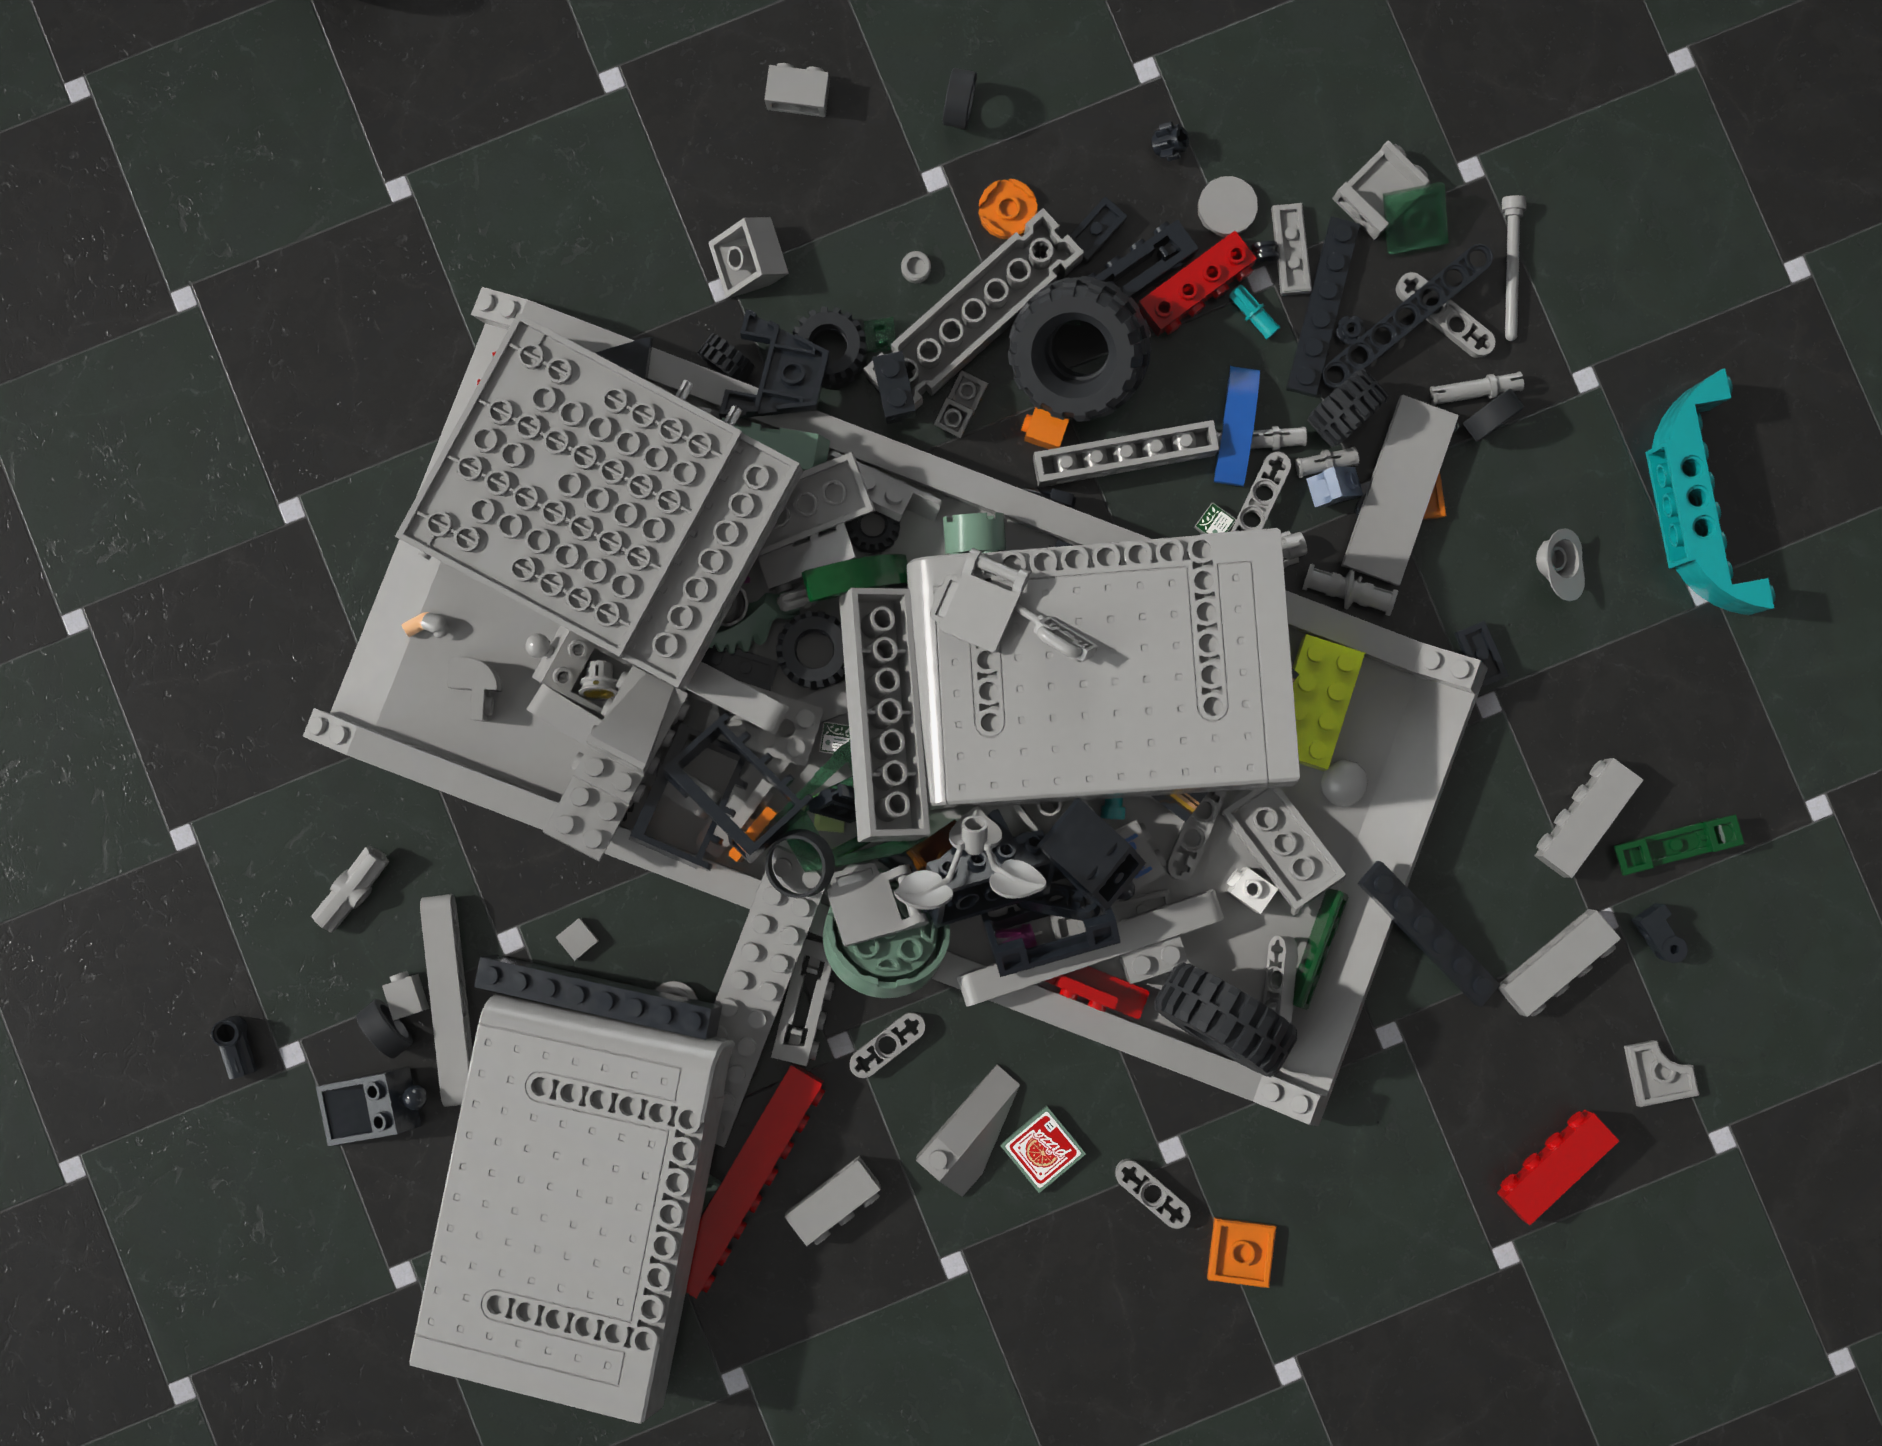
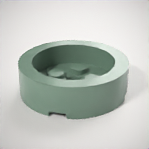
[823,868,950,998]

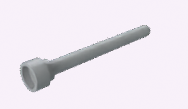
[1502,195,1527,341]

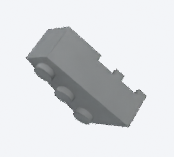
[758,522,856,594]

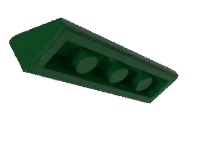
[1293,889,1349,1010]

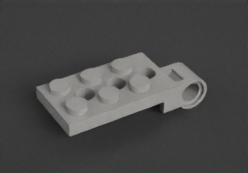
[685,681,825,767]

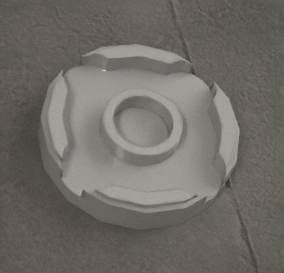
[1198,176,1258,237]

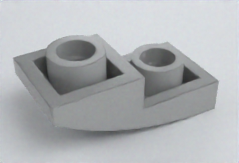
[934,370,989,438]

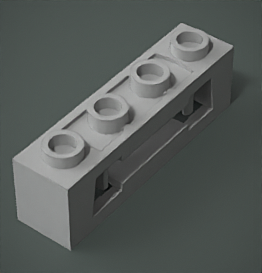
[771,937,834,1066]

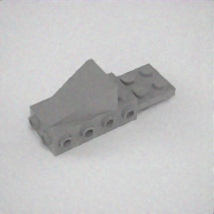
[543,665,691,862]

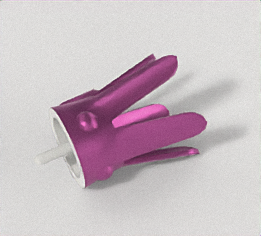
[995,923,1042,949]

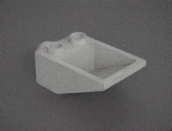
[525,625,640,716]

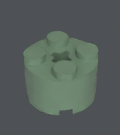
[943,513,1006,555]

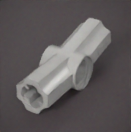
[311,845,389,933]

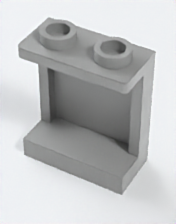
[1332,141,1430,240]

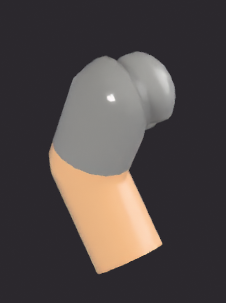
[402,612,449,638]

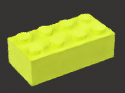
[1292,634,1365,771]

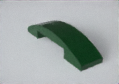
[801,554,908,602]
[1614,814,1744,876]

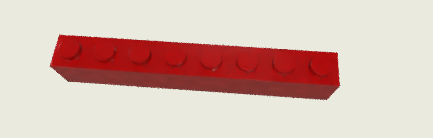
[686,1063,825,1298]

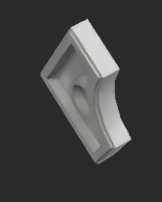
[1624,1040,1699,1107]

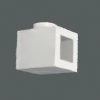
[1226,867,1278,914]

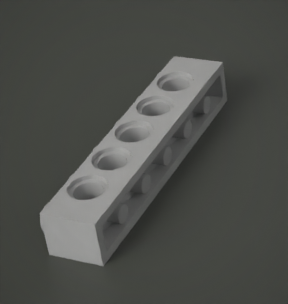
[1033,420,1219,488]

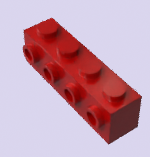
[1138,231,1257,336]
[1497,1110,1619,1225]

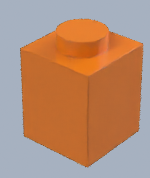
[1021,407,1069,449]

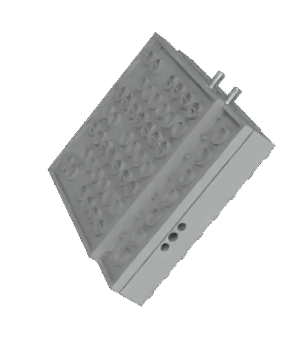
[395,313,803,691]

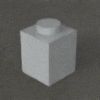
[382,971,430,1021]

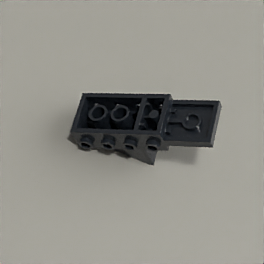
[922,809,1066,928]

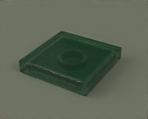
[1383,182,1449,255]

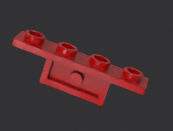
[1045,966,1149,1019]

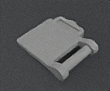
[930,548,1031,653]
[827,863,929,947]

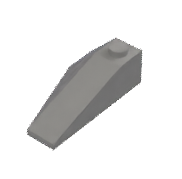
[916,1064,1020,1197]

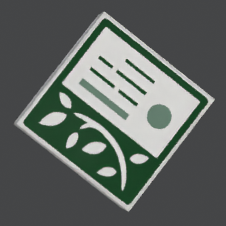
[819,722,851,757]

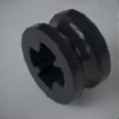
[1251,241,1279,263]

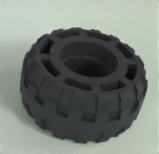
[1008,276,1151,422]

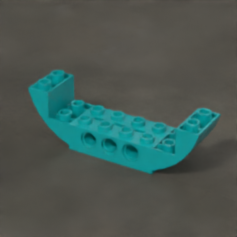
[1645,368,1775,615]

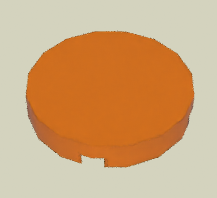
[979,179,1037,239]

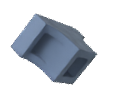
[1306,467,1363,507]

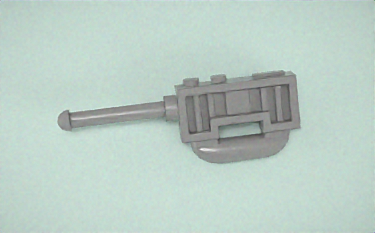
[1014,603,1098,662]

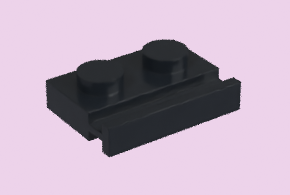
[808,784,856,823]

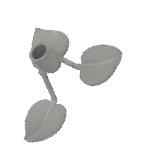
[894,806,1046,910]

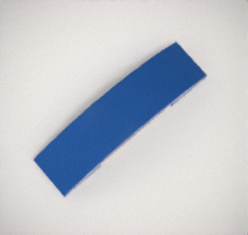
[1214,366,1260,487]

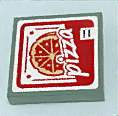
[1000,1105,1086,1193]

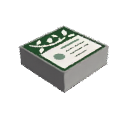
[1194,502,1236,534]

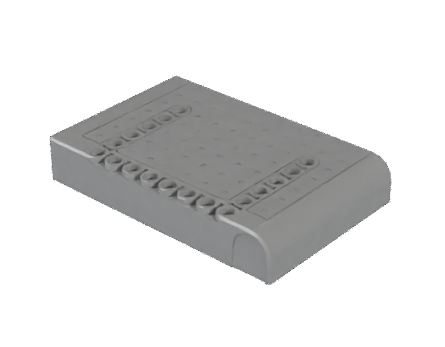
[906,528,1300,811]
[409,993,735,1424]

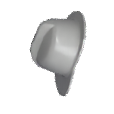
[1536,528,1585,601]

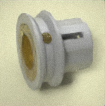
[579,660,618,700]

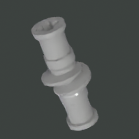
[1302,564,1398,616]

